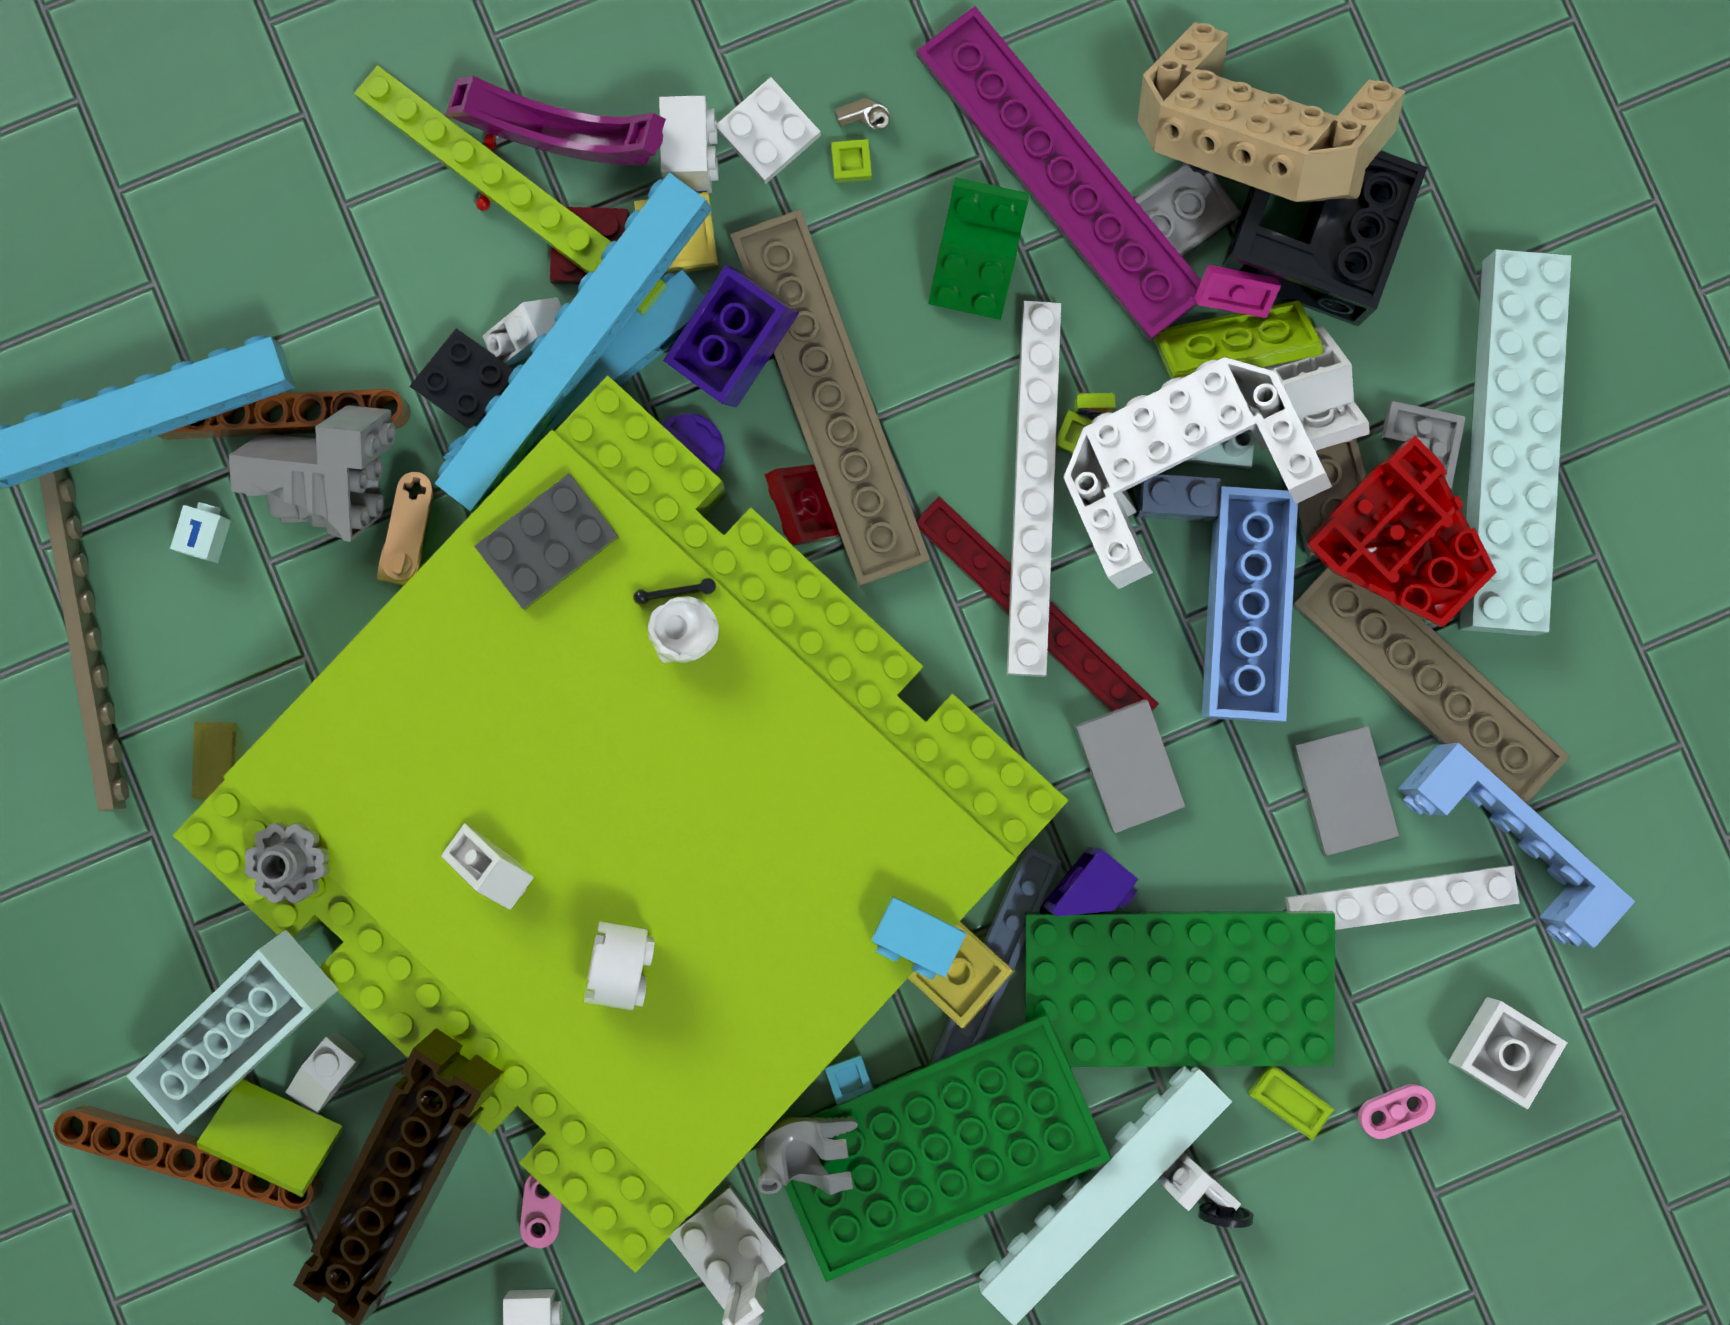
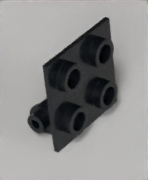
[410,328,514,429]

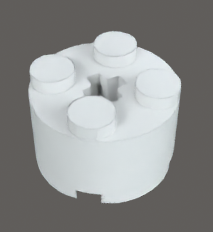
[584,921,655,1011]

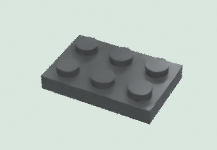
[474,474,619,610]

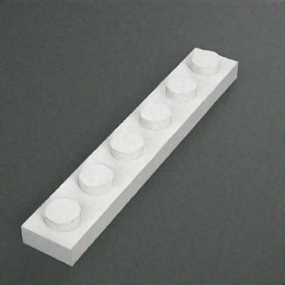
[1285,865,1520,930]

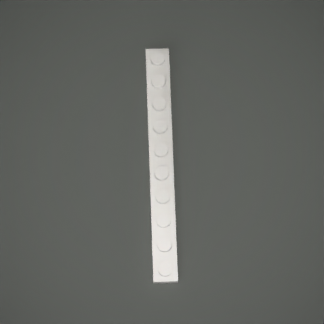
[1006,301,1061,677]

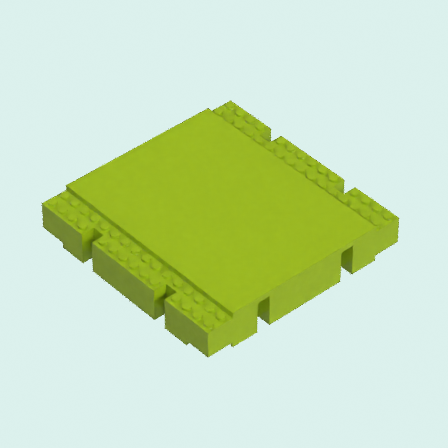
[172,375,1069,1273]

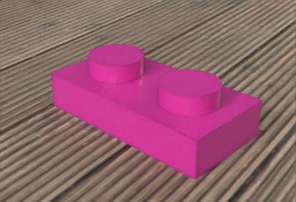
[1194,264,1281,318]

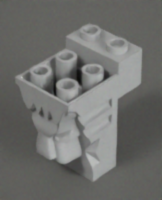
[229,405,396,542]

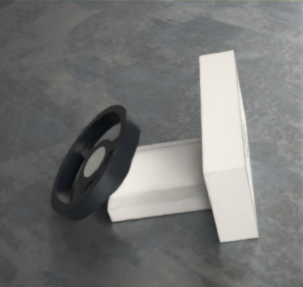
[1157,1152,1254,1228]

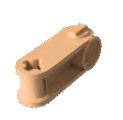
[377,472,433,585]

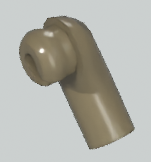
[834,98,890,130]

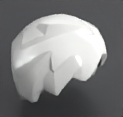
[648,596,719,663]

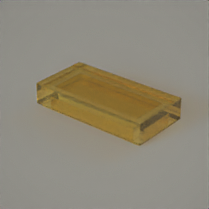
[192,722,236,799]

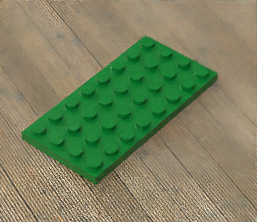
[1025,911,1335,1067]
[784,1013,1111,1282]

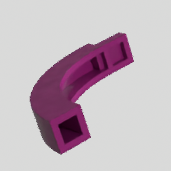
[445,75,666,165]

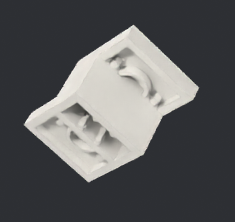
[1262,325,1370,452]

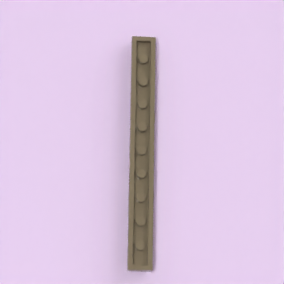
[39,468,129,811]

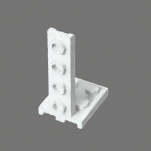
[669,1185,786,1325]

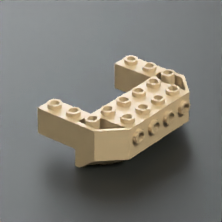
[1138,22,1405,202]

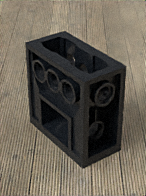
[1221,150,1428,326]

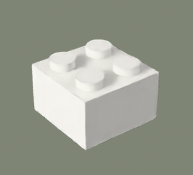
[659,96,719,193]
[1448,997,1568,1109]

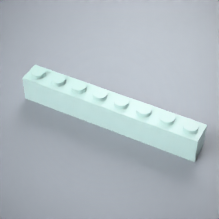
[979,1066,1232,1325]

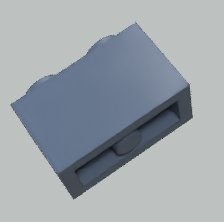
[1136,474,1221,523]

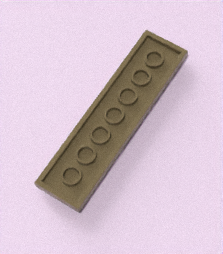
[1292,567,1570,804]

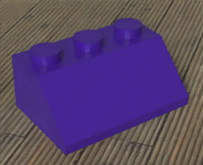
[1042,847,1139,917]

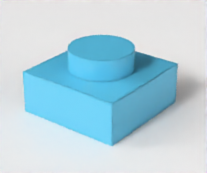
[825,1054,873,1105]

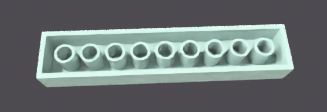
[1459,249,1571,636]

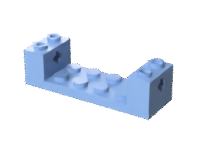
[1397,743,1635,948]

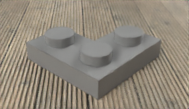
[1381,401,1466,489]

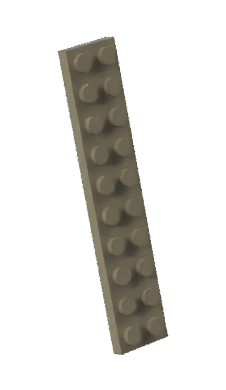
[730,209,930,587]

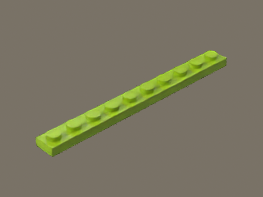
[354,65,667,316]

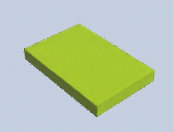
[197,1079,343,1197]

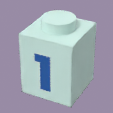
[170,502,231,564]

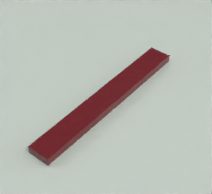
[916,496,1159,712]

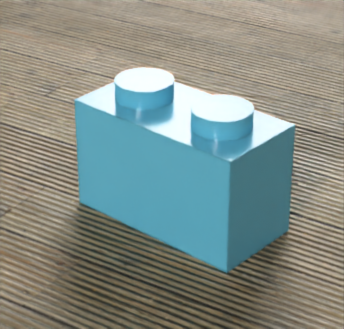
[871,896,966,980]

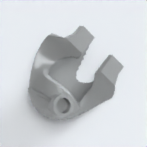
[756,1117,858,1195]

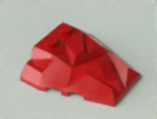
[1306,435,1497,627]

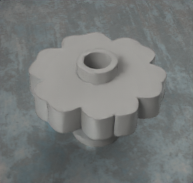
[245,822,329,903]

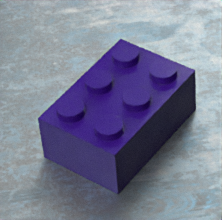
[663,265,799,408]

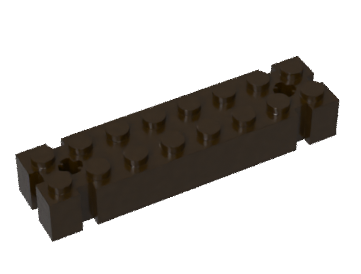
[293,1028,503,1325]

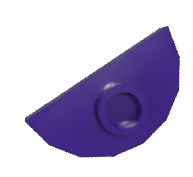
[661,414,725,476]

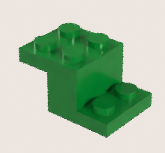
[928,177,1030,320]

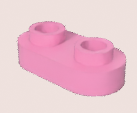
[1358,1084,1436,1139]
[520,1175,563,1248]

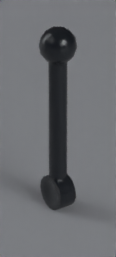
[633,578,716,605]

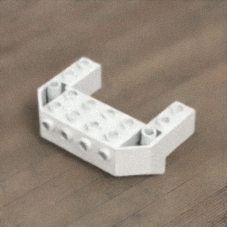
[1063,357,1332,589]

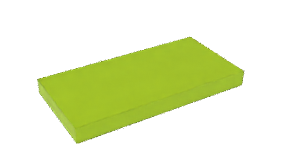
[1154,301,1323,379]

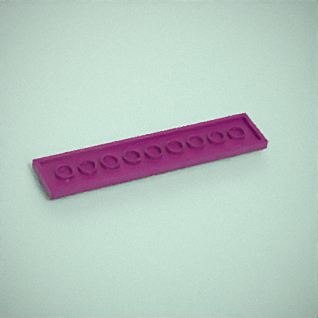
[916,6,1201,341]

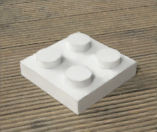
[717,77,821,184]

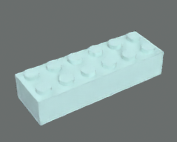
[127,930,339,1135]

